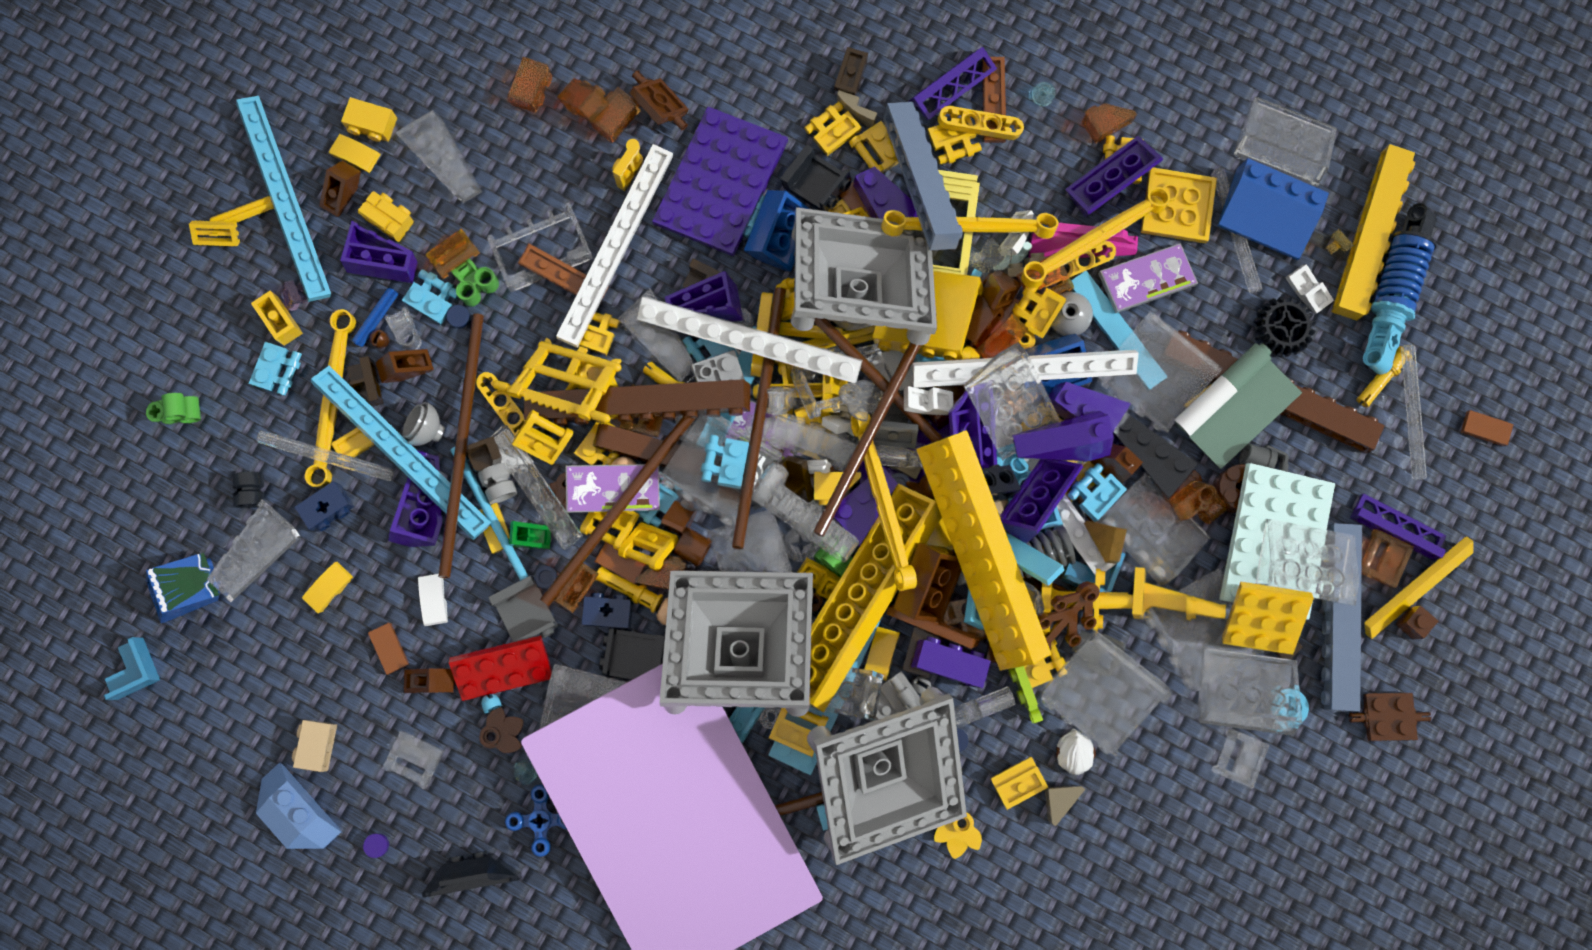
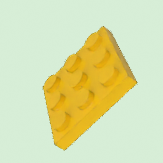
[1140,168,1217,244]
[1222,581,1314,655]

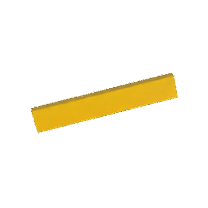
[1364,536,1473,639]

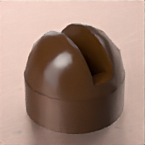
[369,330,389,349]
[812,593,823,612]

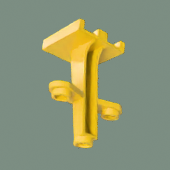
[753,362,848,423]
[1132,567,1226,621]
[1041,569,1133,632]

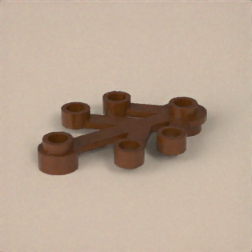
[1037,581,1100,651]

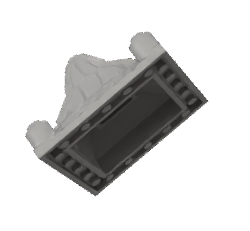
[790,207,937,345]
[659,571,813,717]
[807,687,967,865]

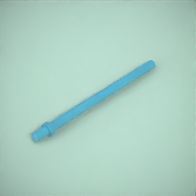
[450,447,528,581]

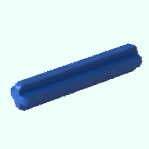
[352,288,398,347]

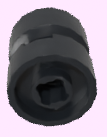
[232,472,265,508]

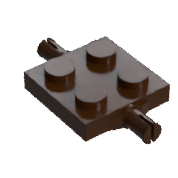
[630,70,689,131]
[1348,693,1431,741]

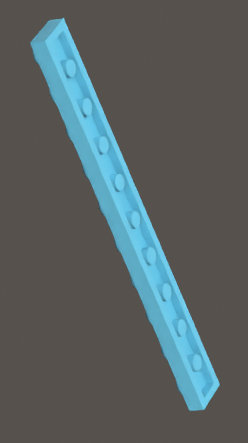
[236,96,331,302]
[311,366,491,540]

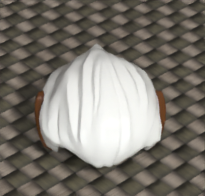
[1056,729,1096,776]

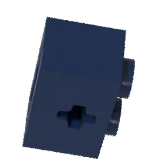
[295,481,355,532]
[582,593,633,629]

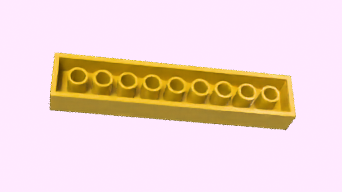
[916,430,1051,670]
[809,484,942,713]

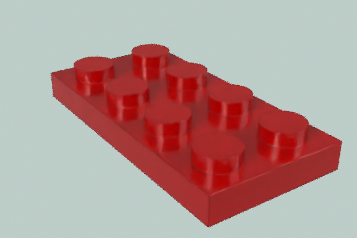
[449,635,553,701]

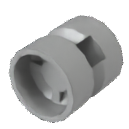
[478,463,517,504]

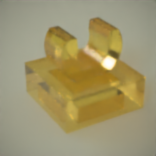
[1326,229,1354,255]

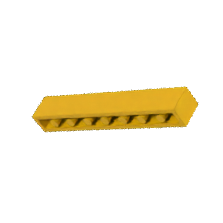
[1331,144,1415,321]

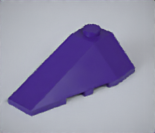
[1012,411,1114,461]
[388,450,442,547]

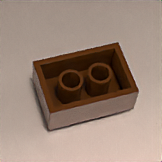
[893,543,962,622]

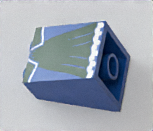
[146,553,222,623]

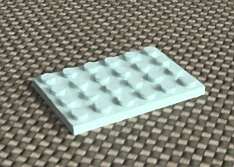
[1219,463,1335,620]

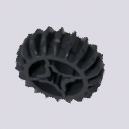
[1253,296,1316,357]

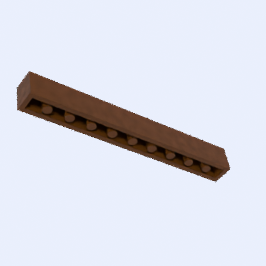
[1159,330,1385,453]
[524,379,750,427]

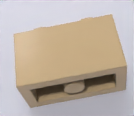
[292,720,337,772]

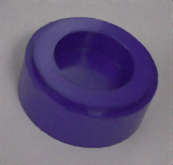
[363,833,389,858]

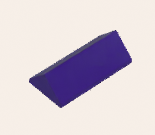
[1065,136,1163,217]
[1000,459,1083,543]

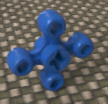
[505,784,567,857]

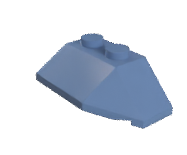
[256,762,342,849]

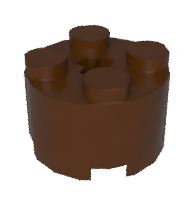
[1212,465,1246,513]

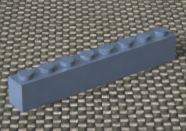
[883,102,963,251]
[1321,523,1362,712]

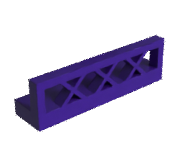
[908,47,997,120]
[1350,493,1446,560]

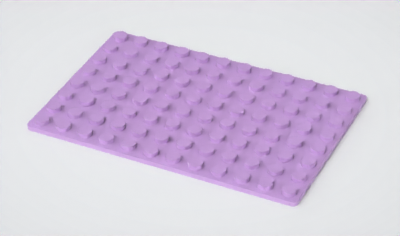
[521,663,822,950]

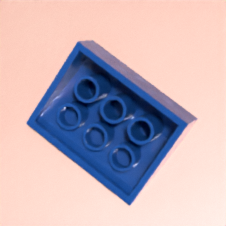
[1217,158,1329,260]

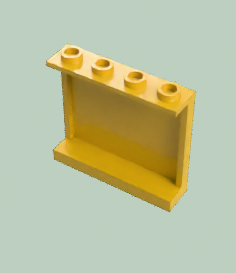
[872,271,984,361]

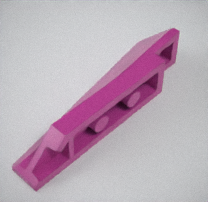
[1028,223,1138,258]

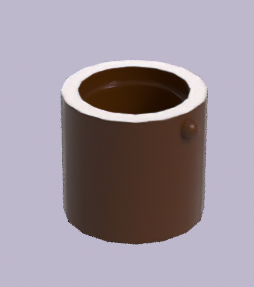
[674,527,713,567]

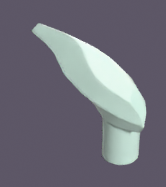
[994,242,1032,271]

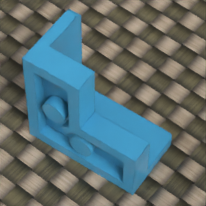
[1061,552,1126,592]
[104,637,160,700]

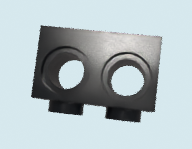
[981,464,1021,502]

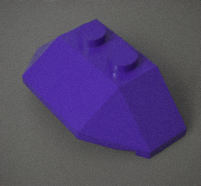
[948,381,997,469]

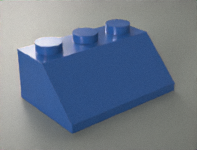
[744,190,810,272]
[1011,333,1093,403]

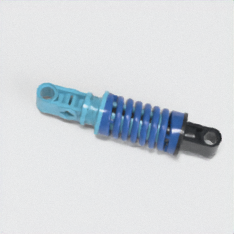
[1363,203,1437,375]

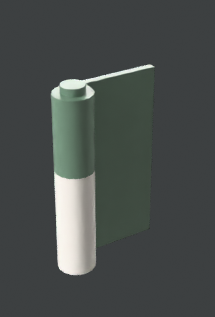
[1174,343,1302,469]

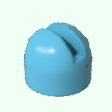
[481,694,502,713]

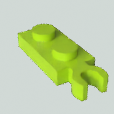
[1008,666,1043,723]

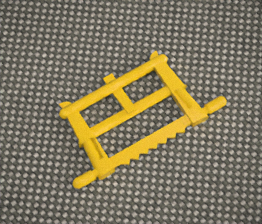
[493,338,622,423]

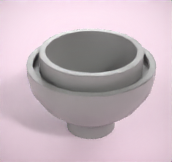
[1051,292,1093,336]
[402,402,445,446]

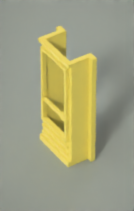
[933,170,980,275]

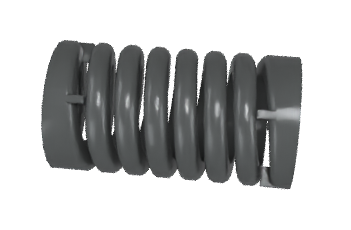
[1020,524,1076,579]

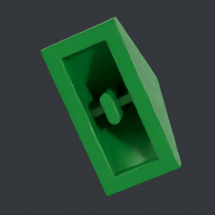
[509,521,552,549]

